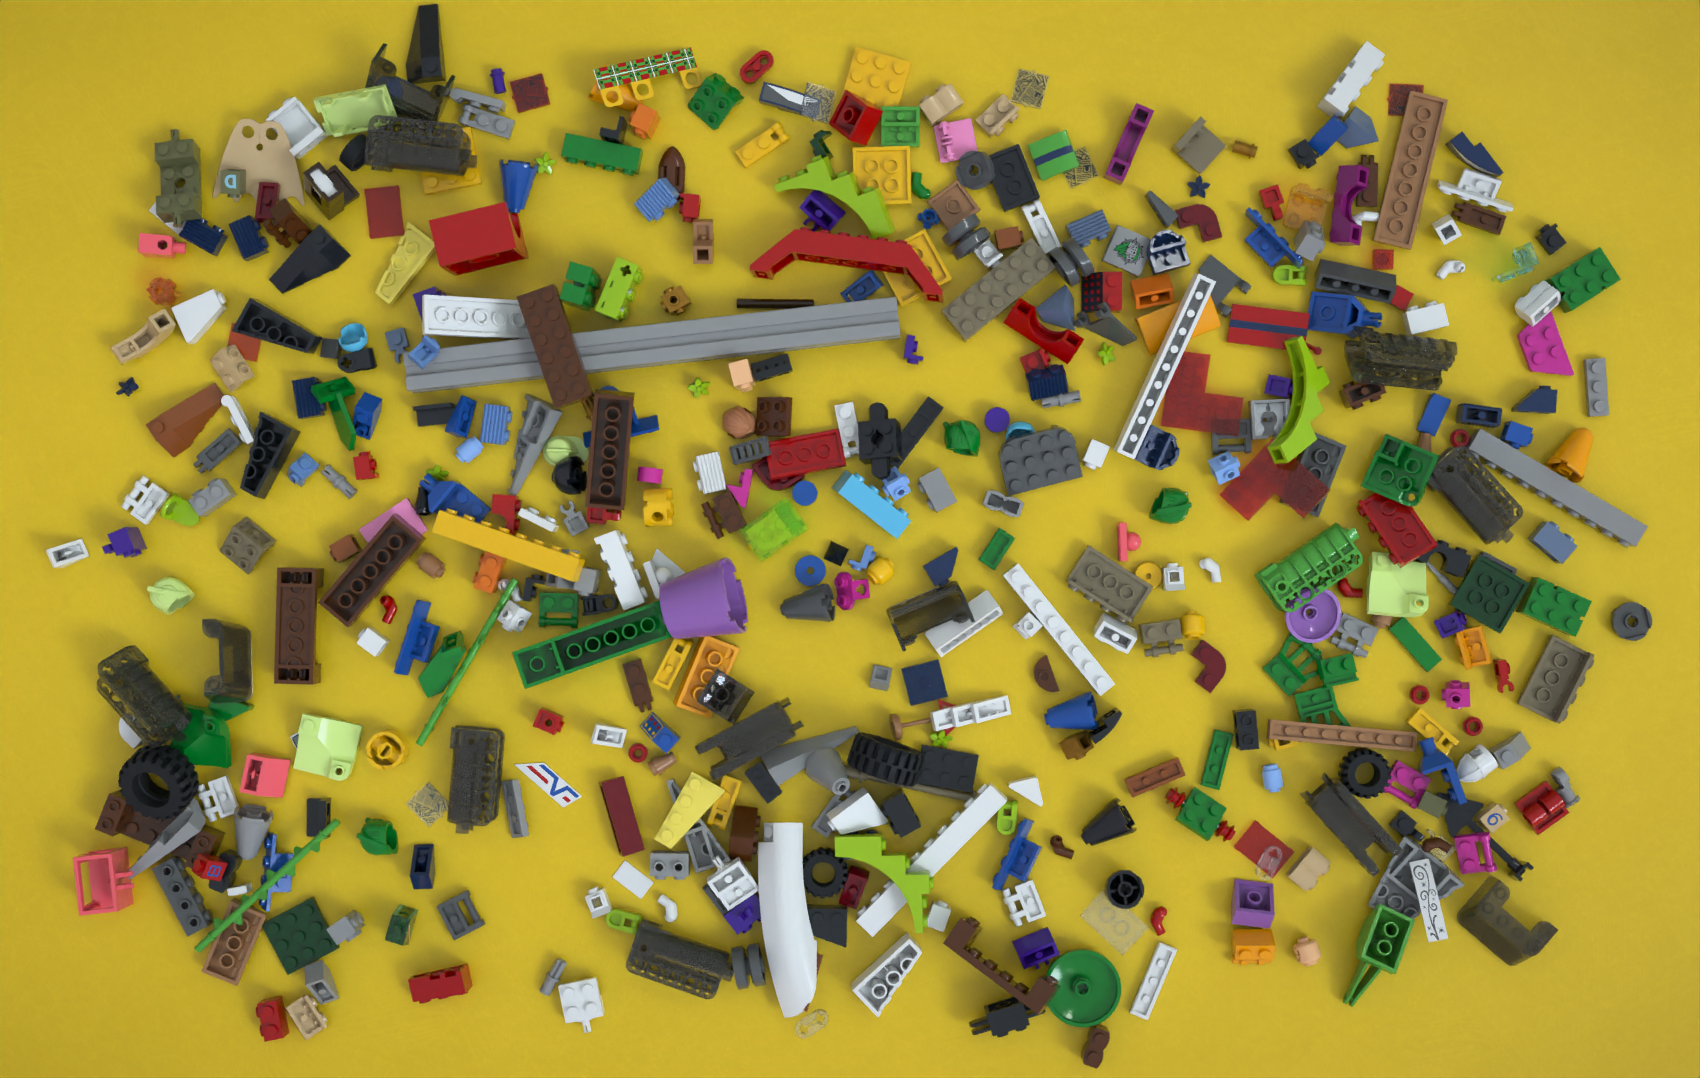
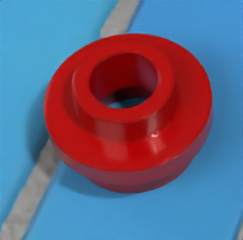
[1450,429,1470,448]
[1410,685,1429,705]
[1463,717,1483,736]
[628,743,648,763]

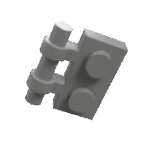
[1330,613,1379,658]

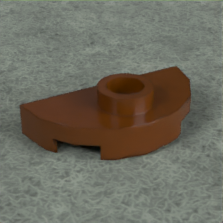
[1033,655,1059,692]

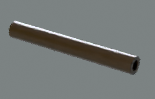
[737,299,814,309]

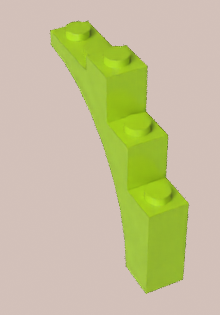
[774,155,895,240]
[1267,336,1330,464]
[835,833,934,933]

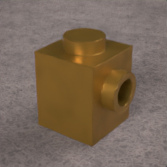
[1059,730,1094,760]

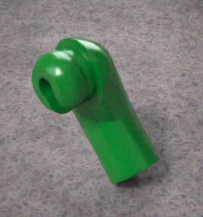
[911,172,930,199]

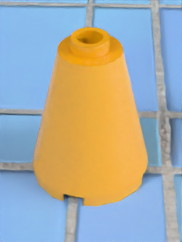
[588,65,643,112]
[1546,428,1593,483]

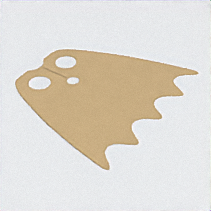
[213,119,305,206]

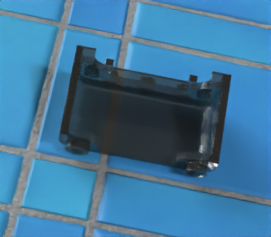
[202,619,253,704]

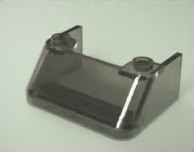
[365,43,455,132]
[886,581,975,651]

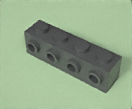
[1315,259,1397,304]
[152,856,214,937]

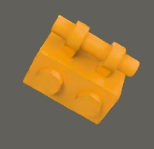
[1231,929,1275,965]

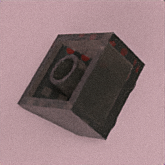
[697,669,754,724]

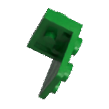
[688,73,744,130]

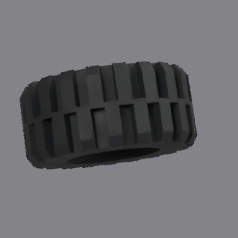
[847,732,925,787]
[118,743,199,820]

